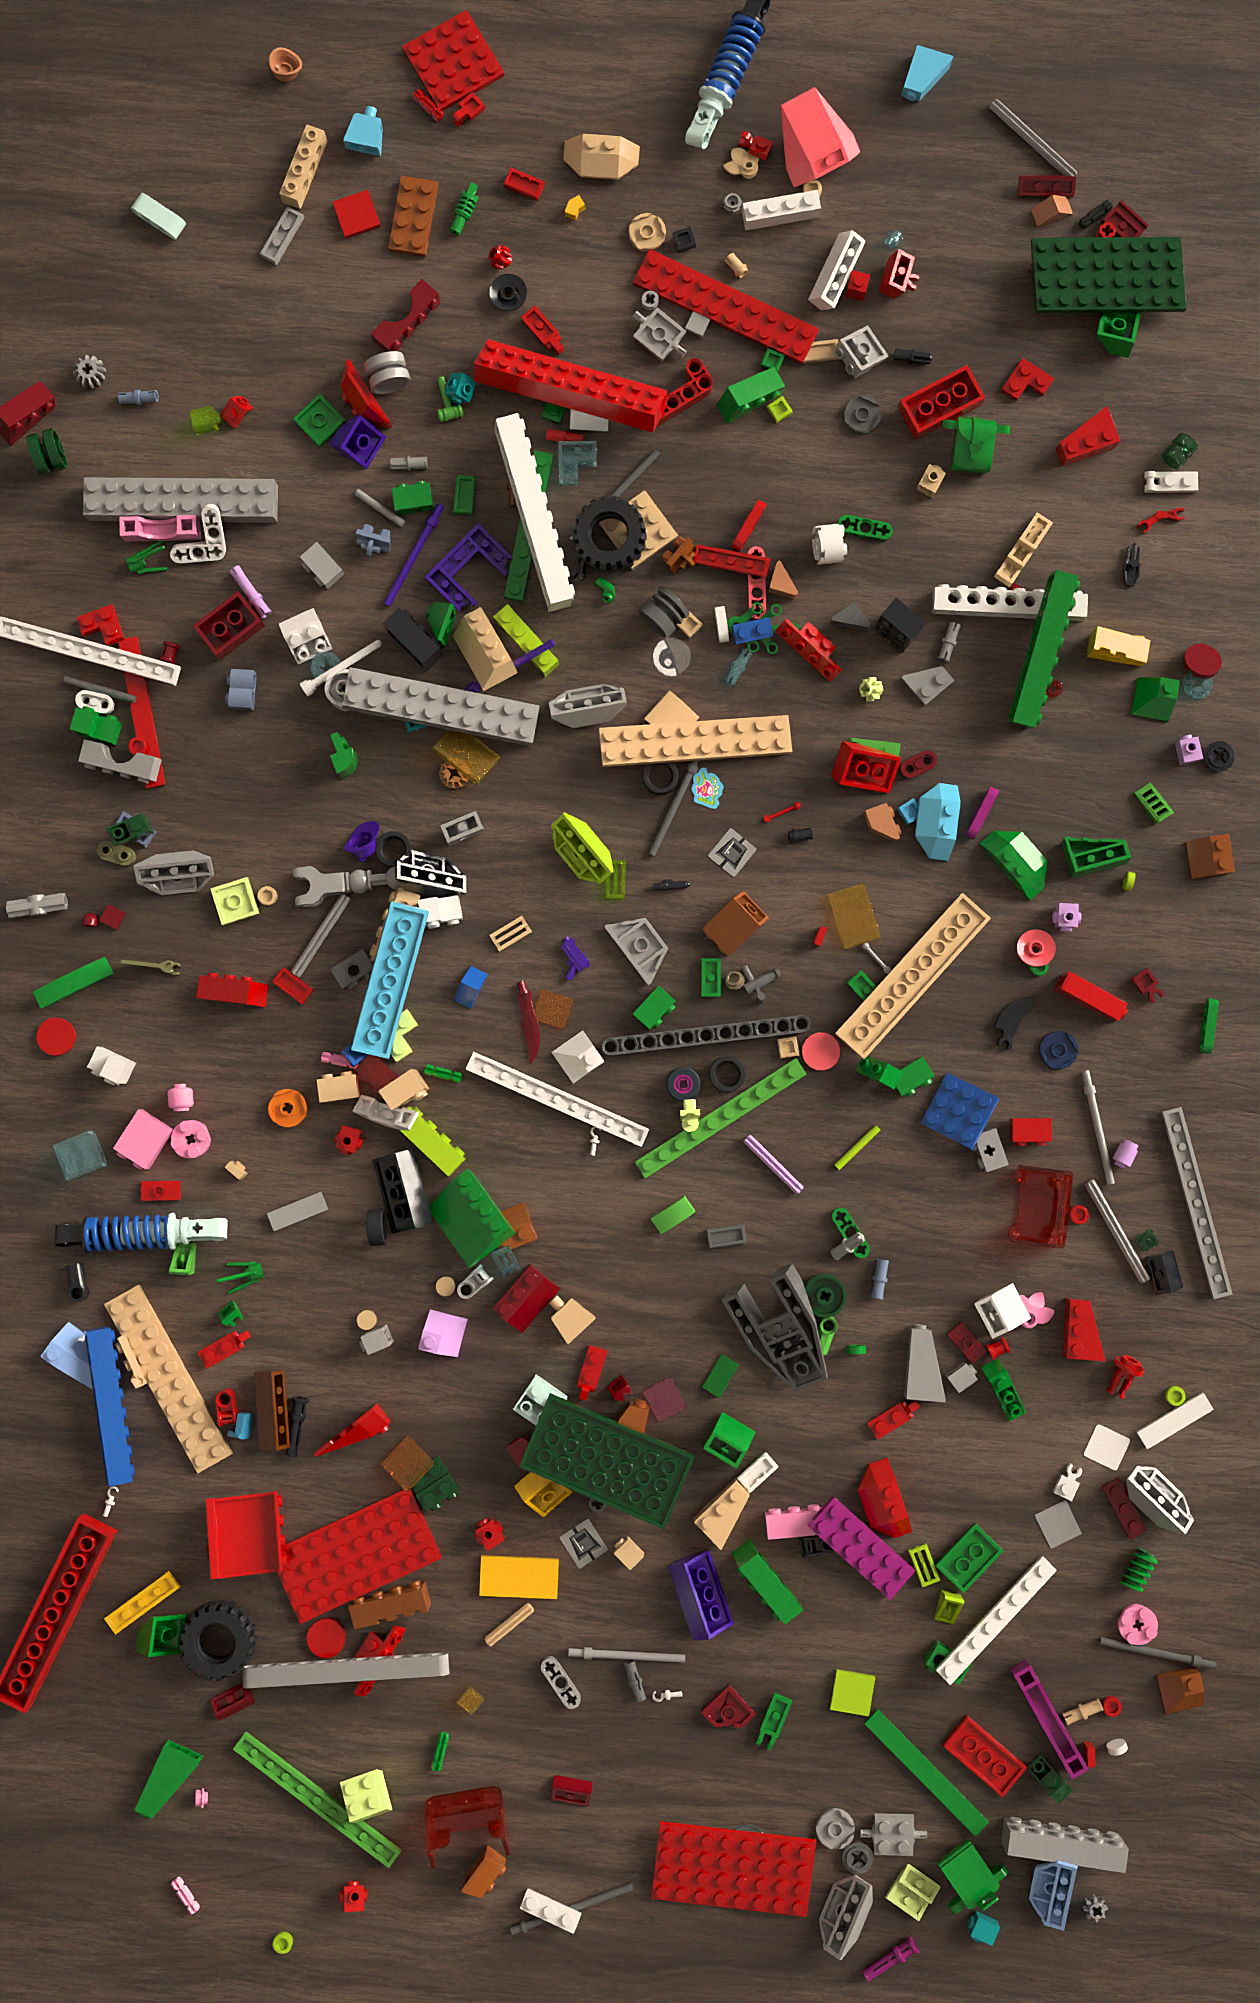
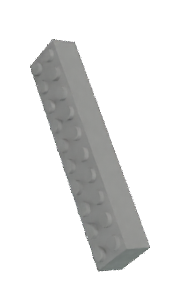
[83,477,278,523]
[342,667,539,746]

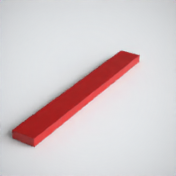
[118,636,166,789]

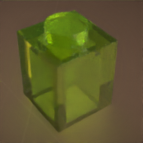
[189,405,221,435]

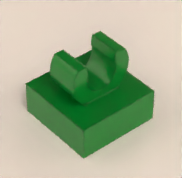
[218,1300,243,1327]

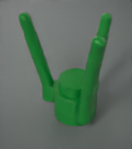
[126,541,167,575]
[216,1261,264,1294]

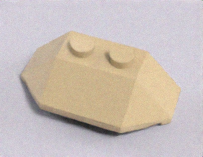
[563,134,640,180]

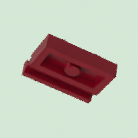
[1101,200,1149,237]

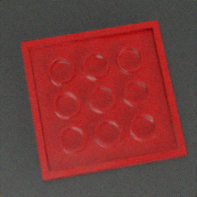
[402,10,505,112]

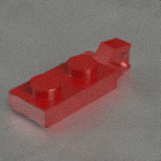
[520,305,564,355]
[197,1330,251,1369]
[577,1345,608,1401]
[867,1400,920,1440]

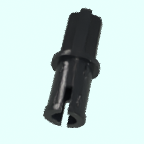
[893,348,932,365]

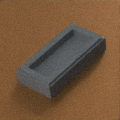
[706,1224,747,1249]

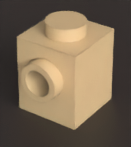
[916,464,946,498]
[614,1536,644,1570]

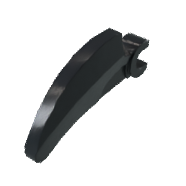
[994,997,1036,1050]

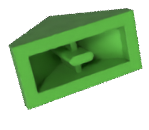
[169,1243,196,1275]

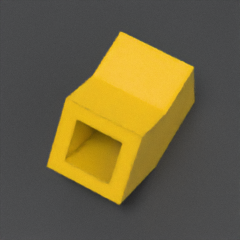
[565,195,585,220]

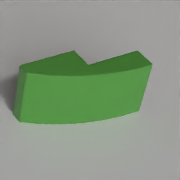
[651,1196,695,1234]

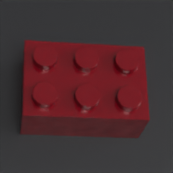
[193,591,265,660]

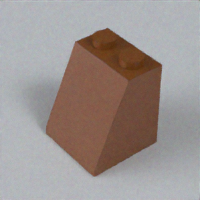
[702,891,769,956]
[615,1399,649,1433]

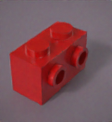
[1009,1118,1052,1146]

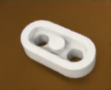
[75,690,115,715]

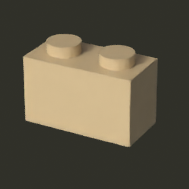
[317,1071,360,1103]

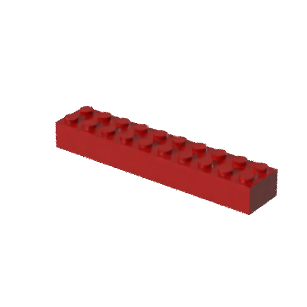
[474,339,667,433]
[0,1513,118,1713]

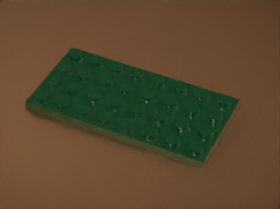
[1030,237,1187,313]
[519,1393,695,1530]

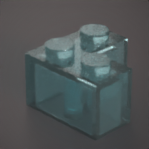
[558,441,597,486]

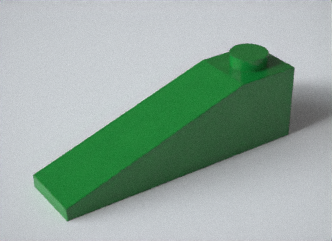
[1096,312,1141,358]

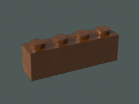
[254,1369,290,1451]

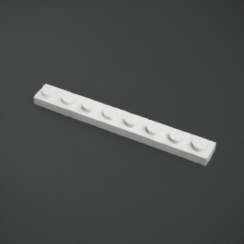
[935,1556,1057,1685]

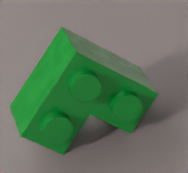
[70,706,122,746]

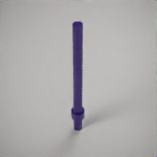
[383,503,444,607]
[463,639,556,693]

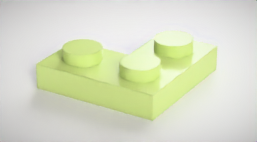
[391,1009,418,1062]

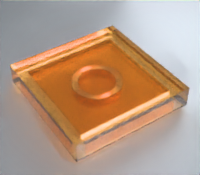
[381,1435,434,1492]

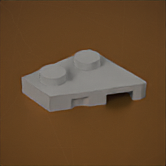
[901,666,954,706]

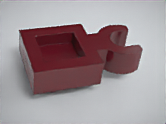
[1131,967,1164,1003]

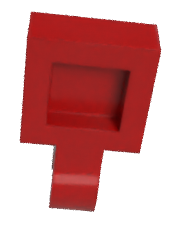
[452,92,485,127]
[738,131,774,161]

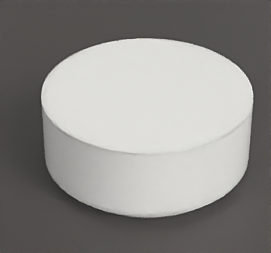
[1106,1739,1128,1756]

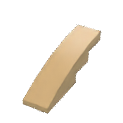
[994,513,1053,587]

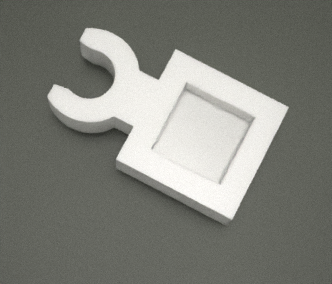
[1053,1463,1082,1501]

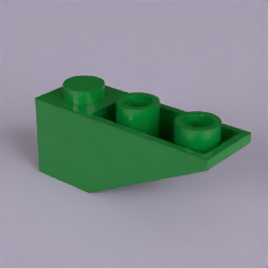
[981,1358,1026,1422]

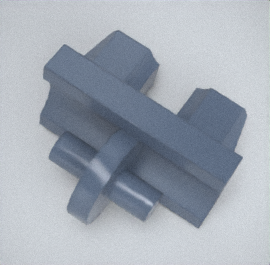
[356,524,391,556]

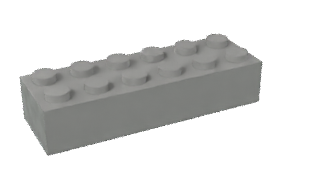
[1001,1817,1129,1873]

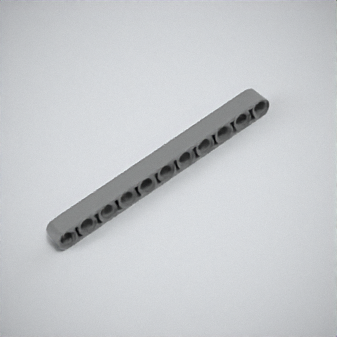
[242,1652,450,1688]

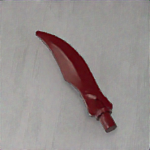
[517,981,540,1064]

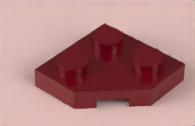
[701,1684,756,1728]

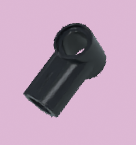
[65,1263,89,1302]

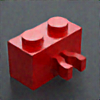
[878,249,920,299]

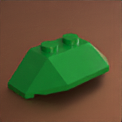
[979,831,1047,901]

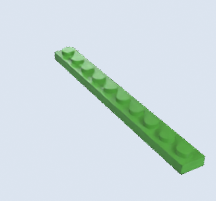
[635,1058,806,1178]
[233,1732,401,1868]

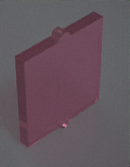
[643,1376,687,1422]

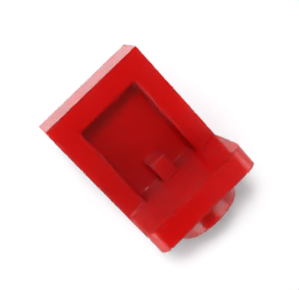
[220,396,253,428]

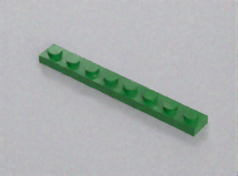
[504,450,553,602]

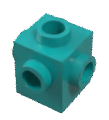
[444,372,476,404]

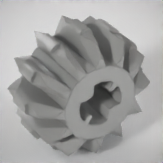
[73,355,106,389]

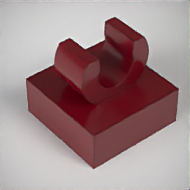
[607,1374,633,1402]

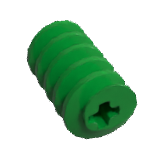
[1119,1547,1158,1592]

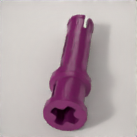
[862,1936,920,1982]

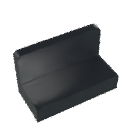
[1145,1250,1183,1295]

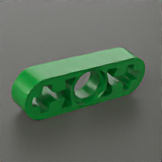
[838,515,893,541]
[1199,998,1219,1054]
[831,1207,870,1258]

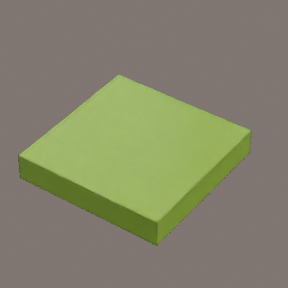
[830,1669,875,1716]

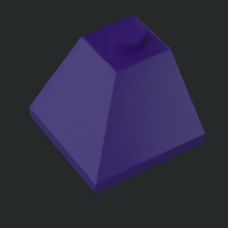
[329,415,386,469]

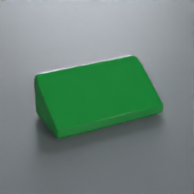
[702,1353,739,1398]

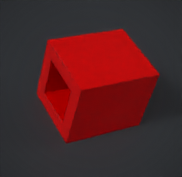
[845,270,870,301]

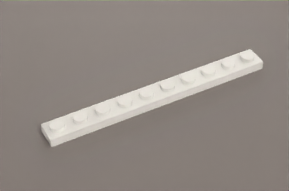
[0,616,181,686]
[466,1052,649,1147]

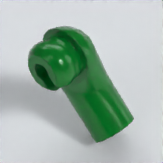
[595,576,615,603]

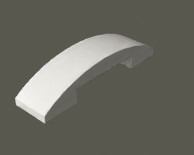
[353,1095,419,1130]

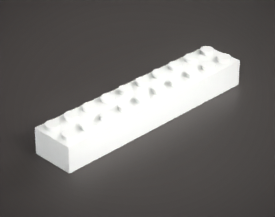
[495,413,575,612]

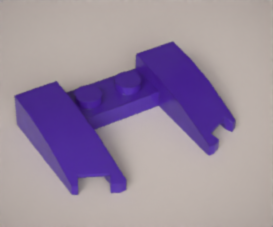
[425,523,512,611]

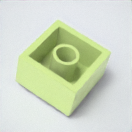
[340,1769,392,1823]

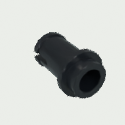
[788,827,813,844]

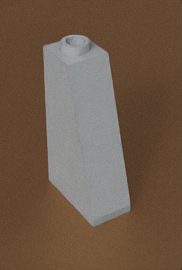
[904,1324,946,1402]

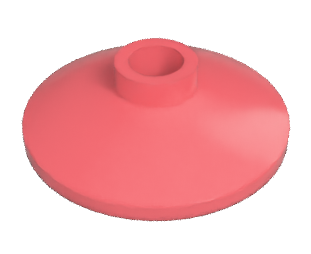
[1017,929,1056,967]

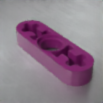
[965,786,999,840]

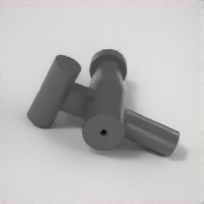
[741,965,782,1004]

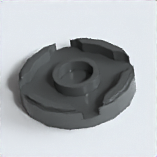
[843,395,882,435]

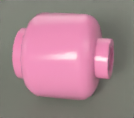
[168,1084,194,1111]

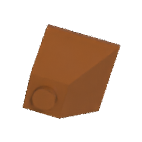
[1156,1667,1205,1714]

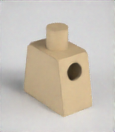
[549,1295,596,1344]

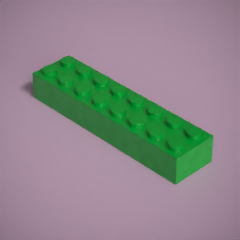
[1007,570,1080,728]

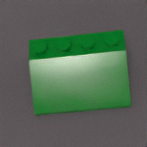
[429,1168,516,1268]

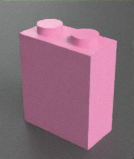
[113,1109,174,1170]

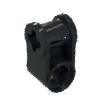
[799,1535,835,1557]

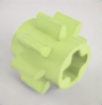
[860,677,883,701]

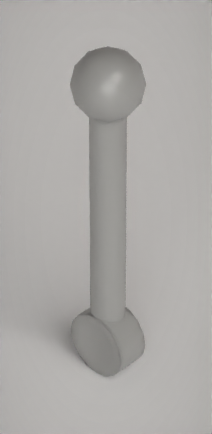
[862,942,891,974]

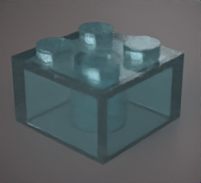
[52,1130,108,1181]

